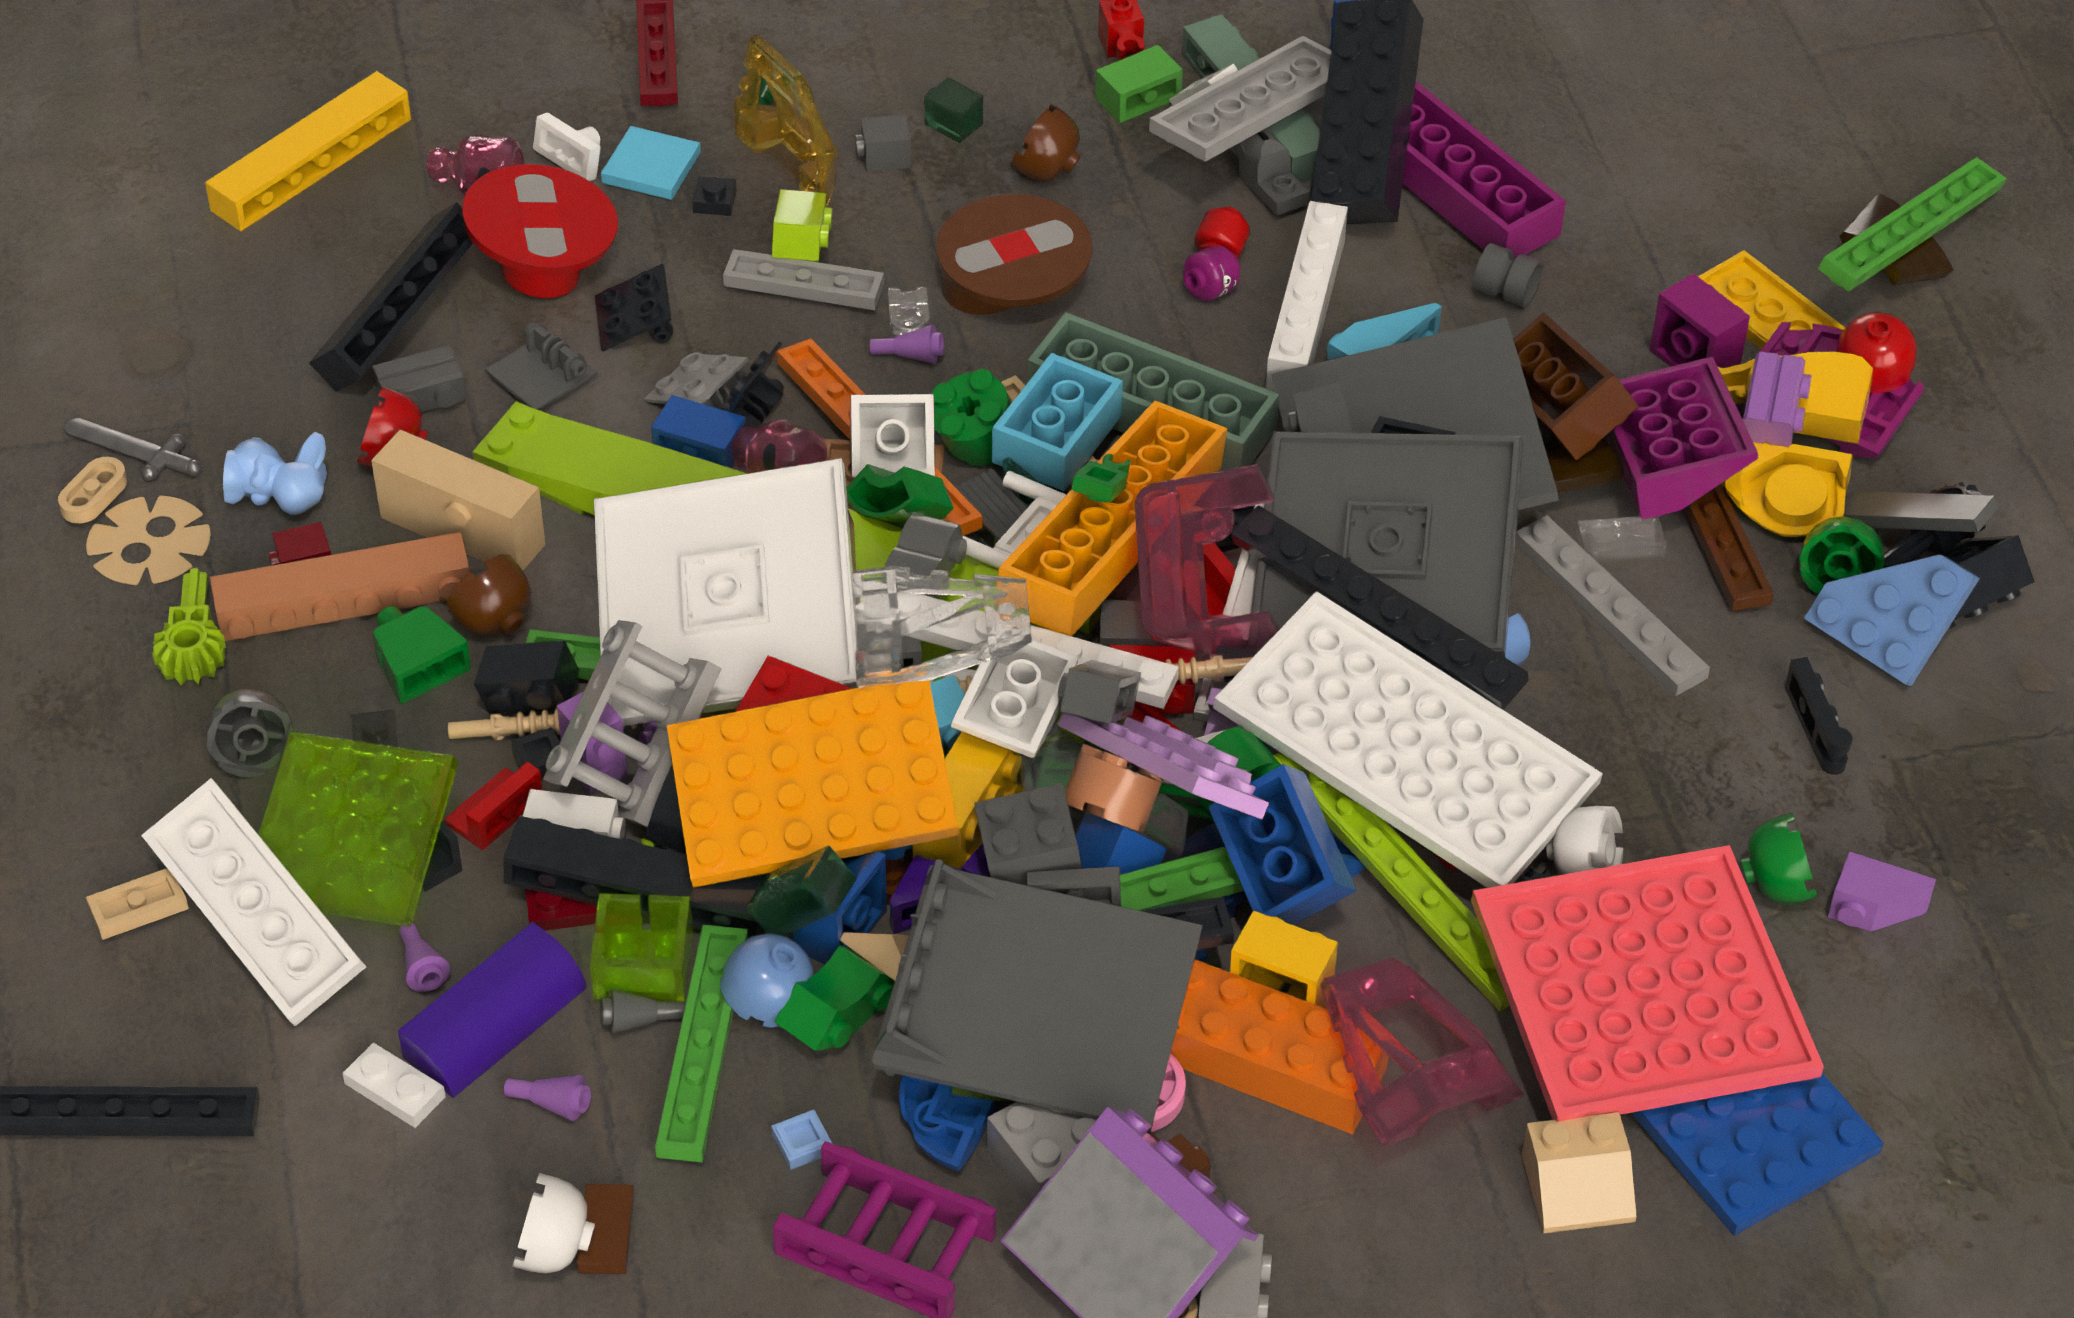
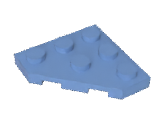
[1804,555,1980,686]

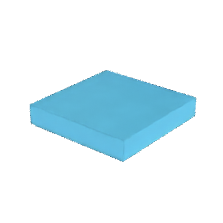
[601,126,701,200]

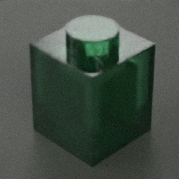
[924,77,983,143]

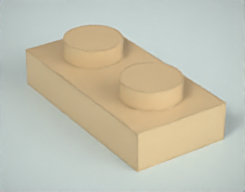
[86,868,189,940]

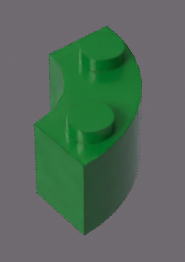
[846,464,954,527]
[774,945,895,1051]

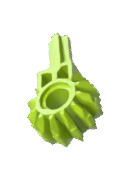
[152,568,226,686]

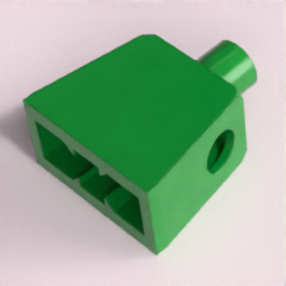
[372,606,472,704]

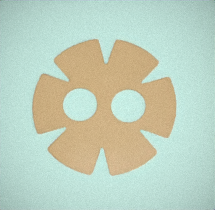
[86,496,211,585]

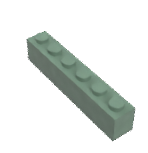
[1182,14,1321,183]

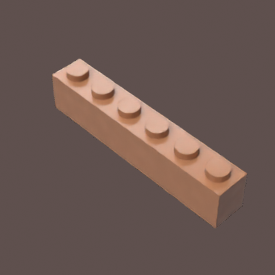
[210,532,470,641]

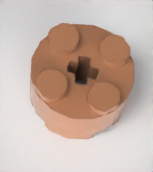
[1065,744,1163,833]

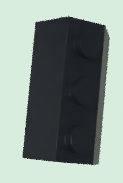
[1934,535,2035,630]

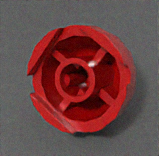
[1836,312,1917,394]
[357,387,428,468]

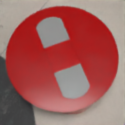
[462,164,618,298]

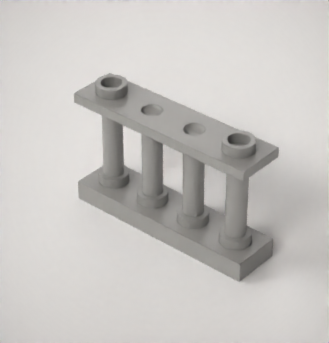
[543,620,722,827]

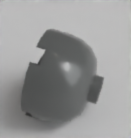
[206,689,294,777]

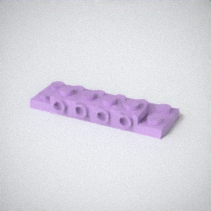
[1057,712,1269,819]

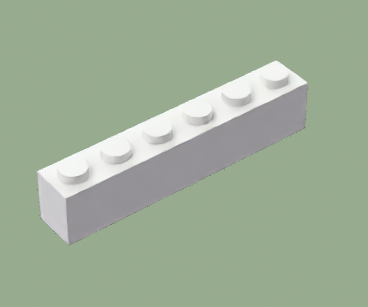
[1266,201,1348,392]

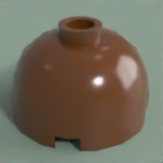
[1010,103,1081,182]
[446,554,532,636]

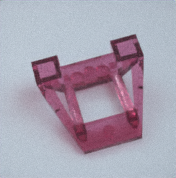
[1320,957,1524,1146]

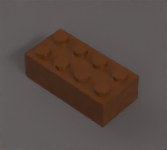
[1513,312,1639,461]

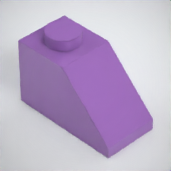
[1828,851,1936,932]

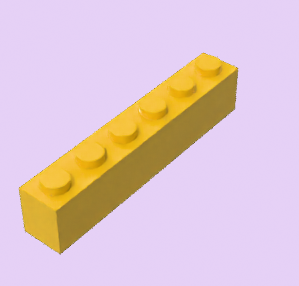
[205,71,411,232]

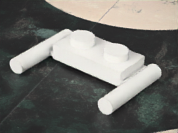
[963,471,1066,569]

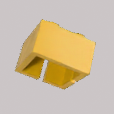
[1230,911,1338,1008]

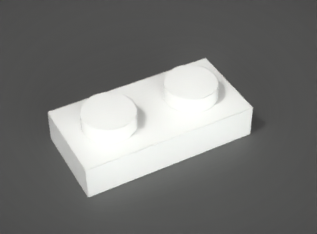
[343,1042,446,1128]

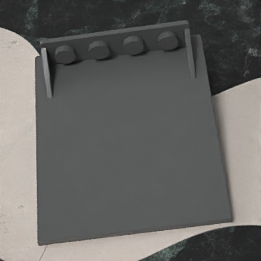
[872,859,1203,1132]

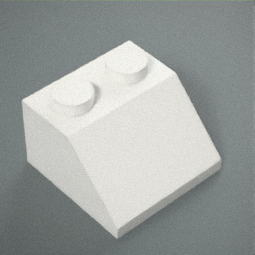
[850,394,935,478]

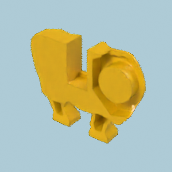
[1717,352,1873,537]

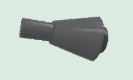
[600,988,686,1034]

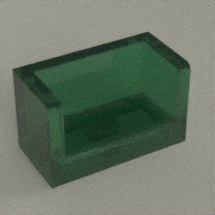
[747,845,857,936]

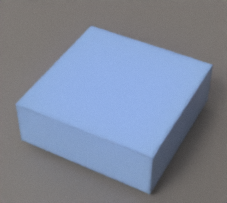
[771,1110,832,1170]

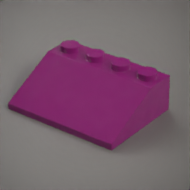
[1605,356,1758,520]

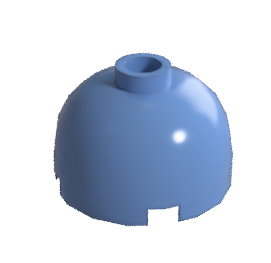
[720,933,814,1028]

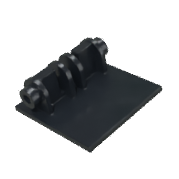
[595,264,673,351]
[721,341,784,441]

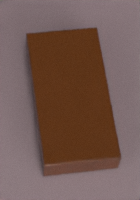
[577,1184,634,1274]

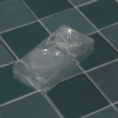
[1576,517,1667,561]

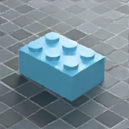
[992,353,1123,491]

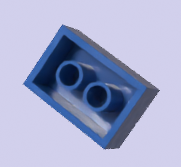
[1208,764,1357,925]

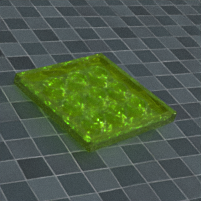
[259,732,459,927]

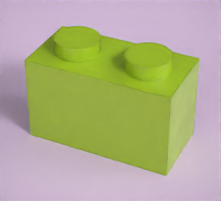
[772,189,833,261]

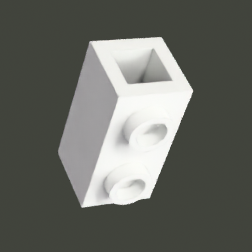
[523,789,626,839]

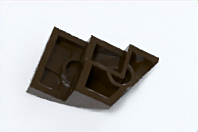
[1839,194,1954,285]
[1542,432,1624,493]

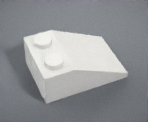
[951,627,1079,759]

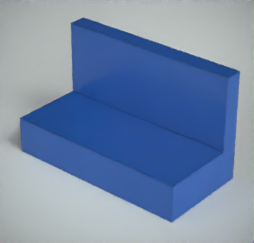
[651,395,746,469]

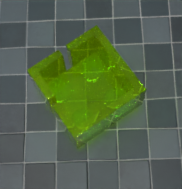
[590,894,693,1001]

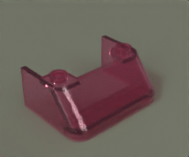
[1135,465,1280,656]

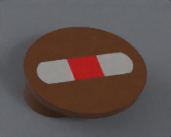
[936,194,1092,315]

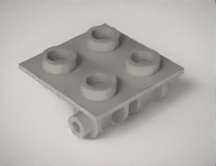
[644,352,749,409]

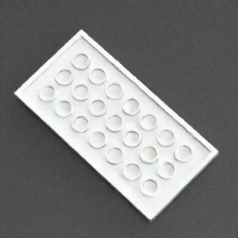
[1213,591,1603,888]

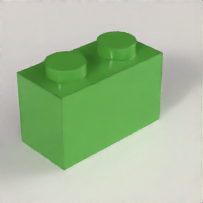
[1095,45,1183,124]

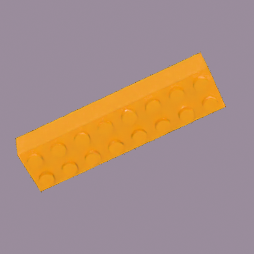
[995,401,1228,636]

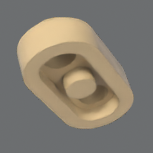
[58,457,127,524]

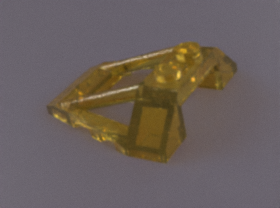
[734,34,838,208]

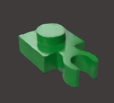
[1072,454,1131,502]

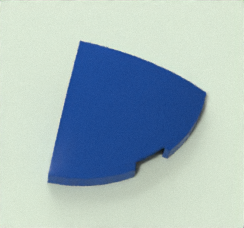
[899,1075,996,1172]

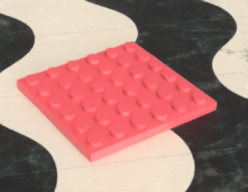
[1471,845,1824,1122]

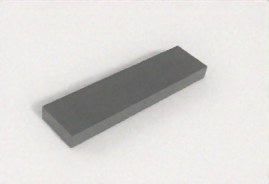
[1843,491,1999,532]

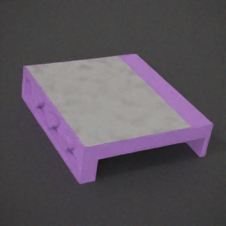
[1001,1107,1259,1318]

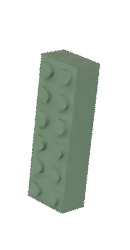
[1027,312,1280,479]

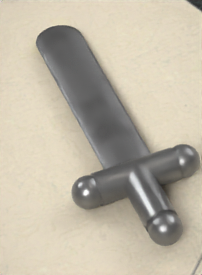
[64,418,202,481]

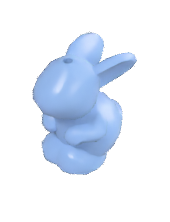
[223,432,327,515]

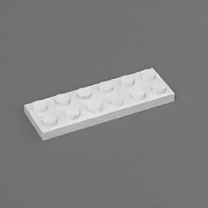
[141,778,366,1026]

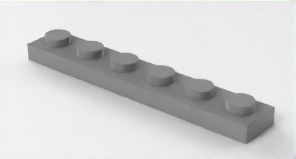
[1515,515,1710,696]

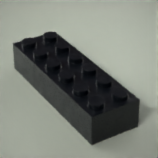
[1311,0,1424,224]

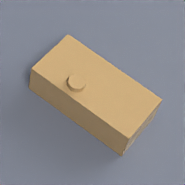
[371,430,546,571]

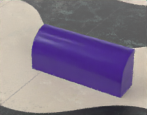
[398,922,587,1098]

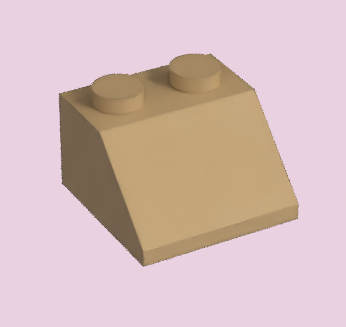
[1521,1112,1637,1234]

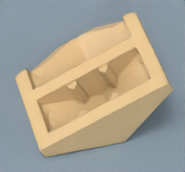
[840,932,908,981]

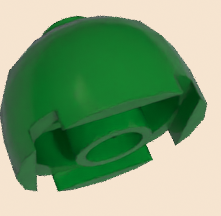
[1799,516,1885,595]
[1741,812,1818,905]

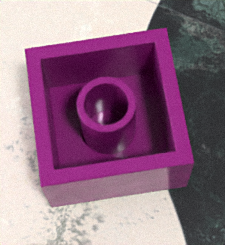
[1649,273,1750,368]

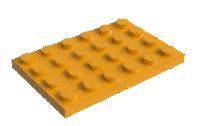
[667,674,959,888]

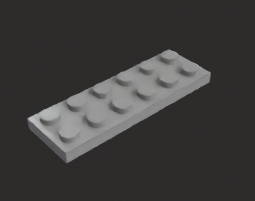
[1149,36,1331,162]

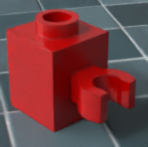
[1098,0,1145,60]

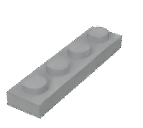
[723,249,884,310]

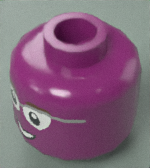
[1183,246,1241,301]

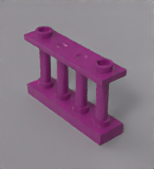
[773,1141,996,1318]

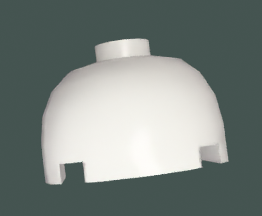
[1546,806,1623,875]
[512,1173,595,1273]

